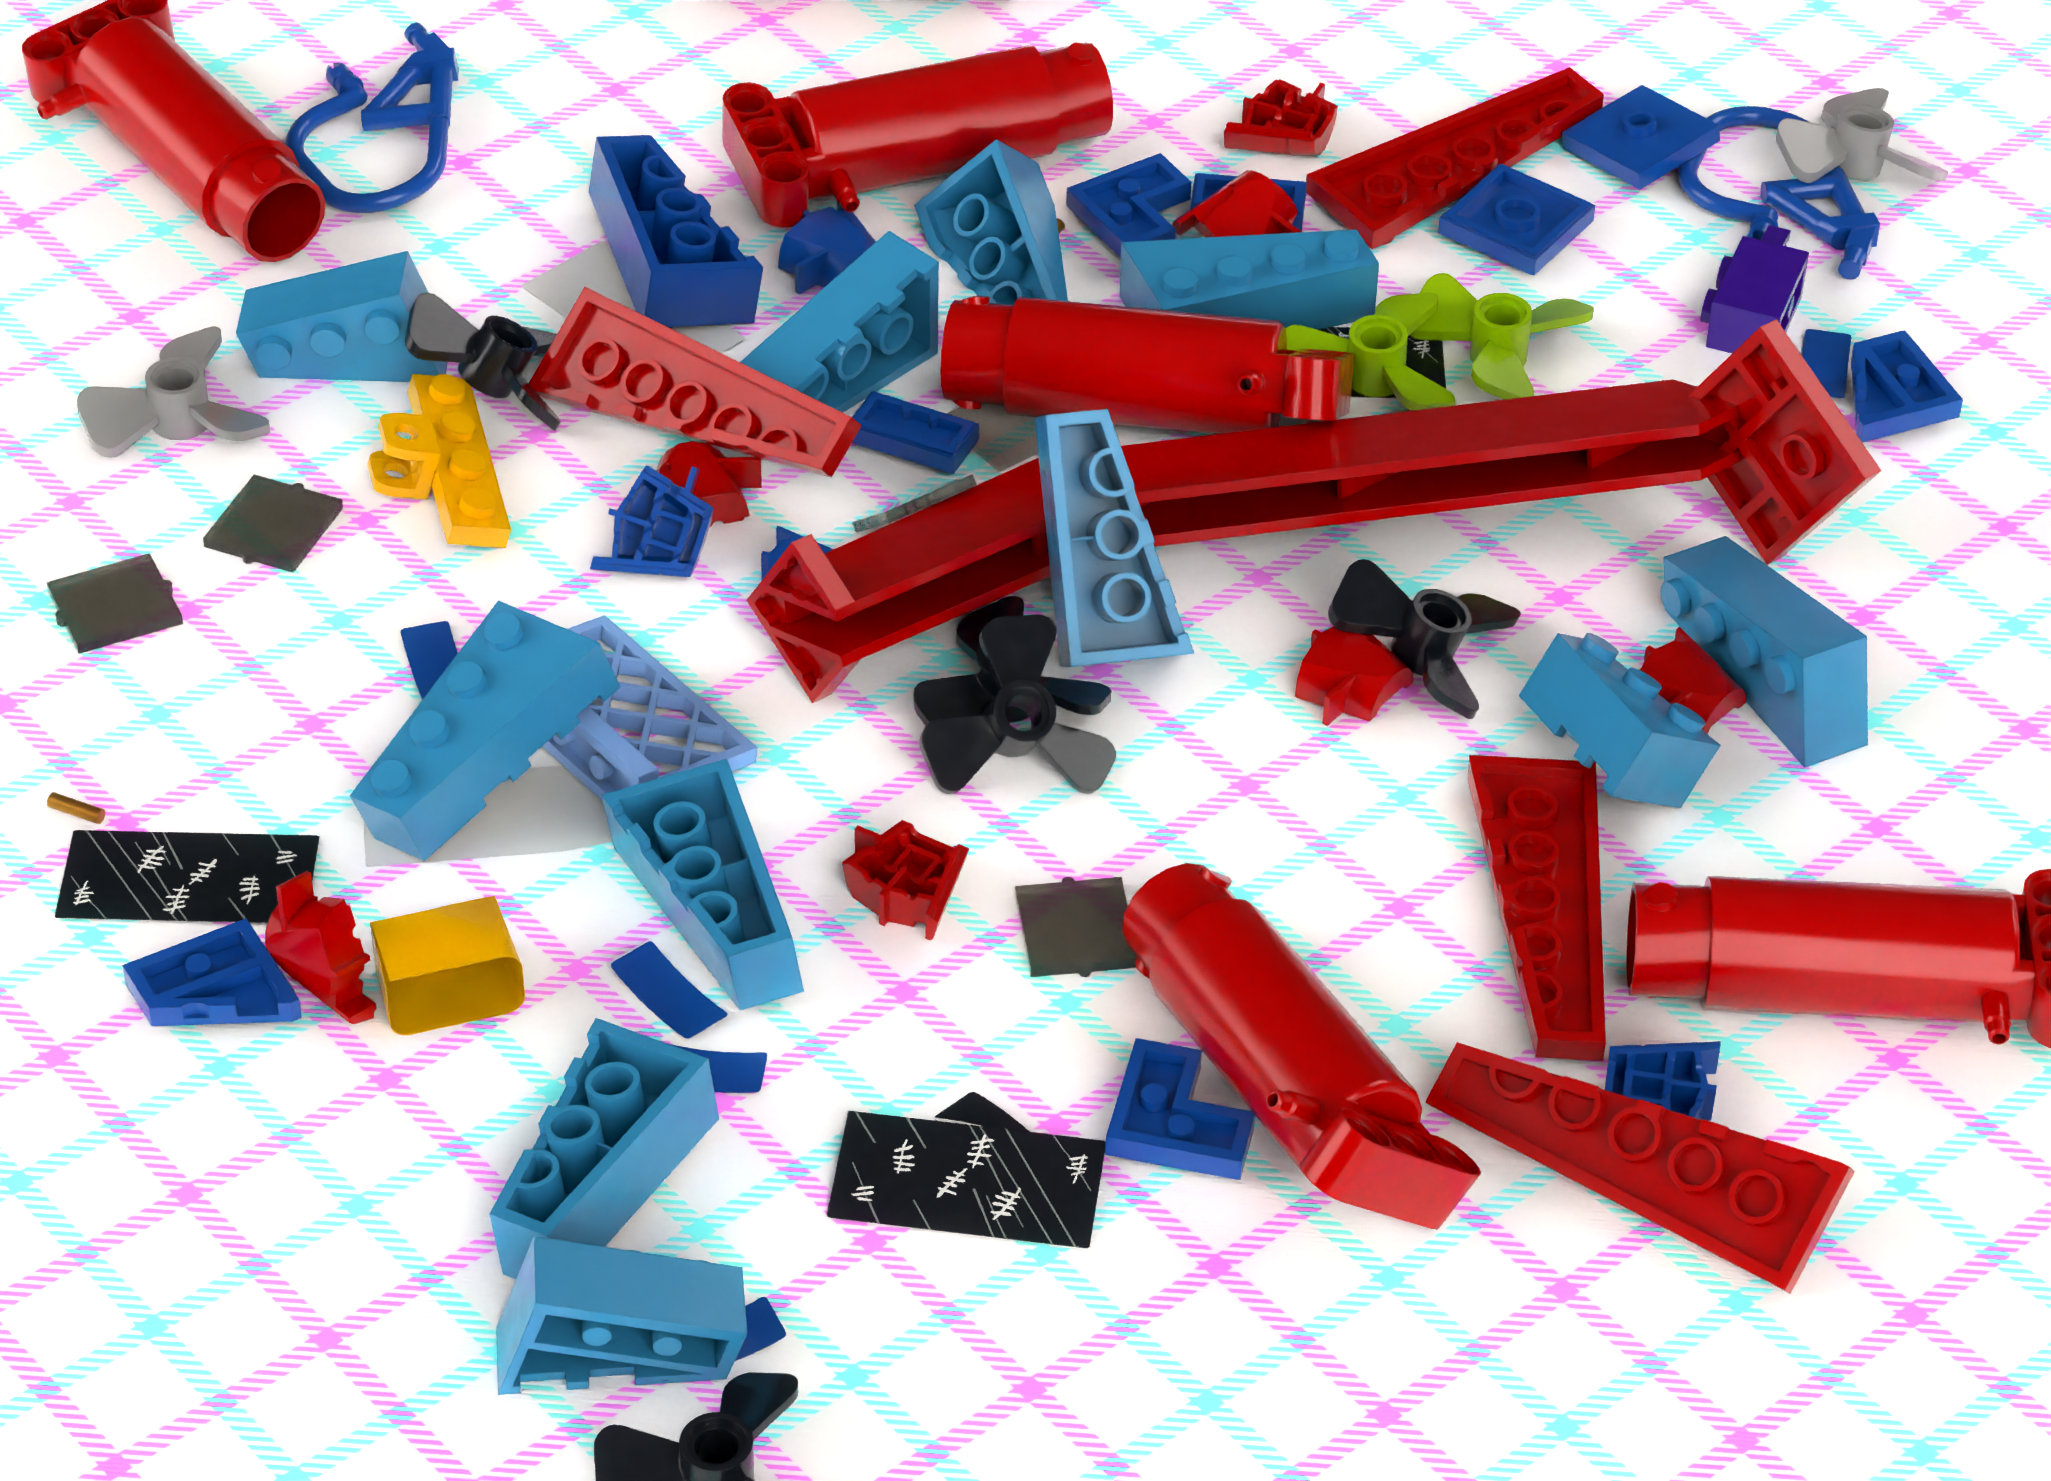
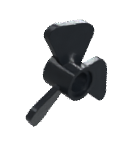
[405,293,561,431]
[1328,559,1521,719]
[913,596,1112,726]
[919,614,1116,794]
[594,1372,799,1481]

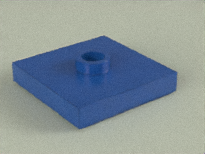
[1562,85,1720,190]
[1438,164,1596,276]

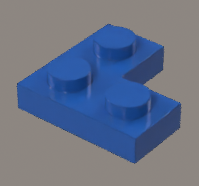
[1066,153,1192,258]
[1105,1038,1255,1180]

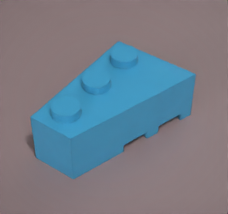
[236,251,448,382]
[1519,633,1721,808]
[496,1236,747,1395]

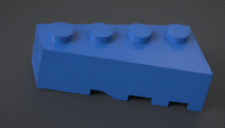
[588,135,764,328]

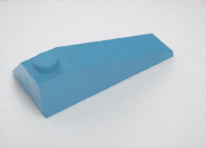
[914,139,1068,305]

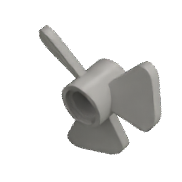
[1776,88,1948,183]
[77,326,270,458]

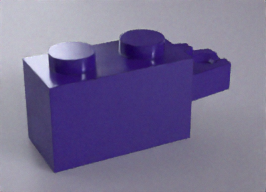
[1700,225,1809,354]

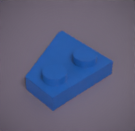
[1851,330,1963,443]
[122,918,302,1026]

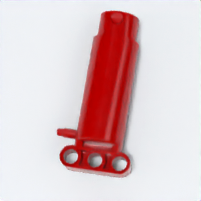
[22,0,325,262]
[722,42,1113,228]
[940,295,1355,434]
[1122,863,1481,1230]
[1626,869,2051,1048]

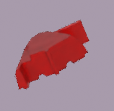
[1223,79,1338,155]
[1172,170,1302,238]
[656,441,762,527]
[1294,626,1414,726]
[1640,627,1746,734]
[842,820,969,941]
[265,871,377,1024]

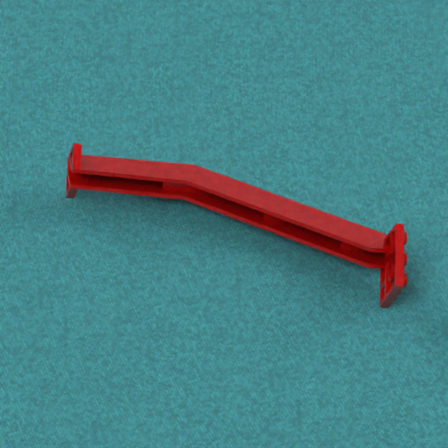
[746,319,1882,703]

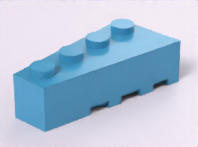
[1119,229,1379,330]
[740,231,939,412]
[1035,409,1195,667]
[1660,536,1868,768]
[350,600,621,861]
[601,759,804,1011]
[489,1018,719,1279]

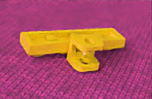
[367,374,511,548]

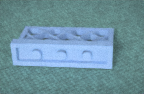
[542,615,758,800]

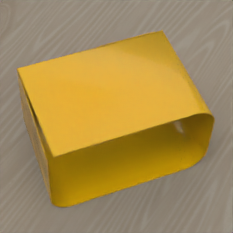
[370,896,525,1035]

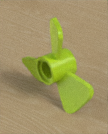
[1410,273,1594,400]
[1285,293,1455,411]

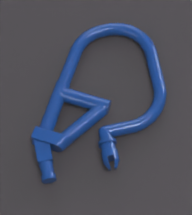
[284,22,459,213]
[1678,106,1880,280]

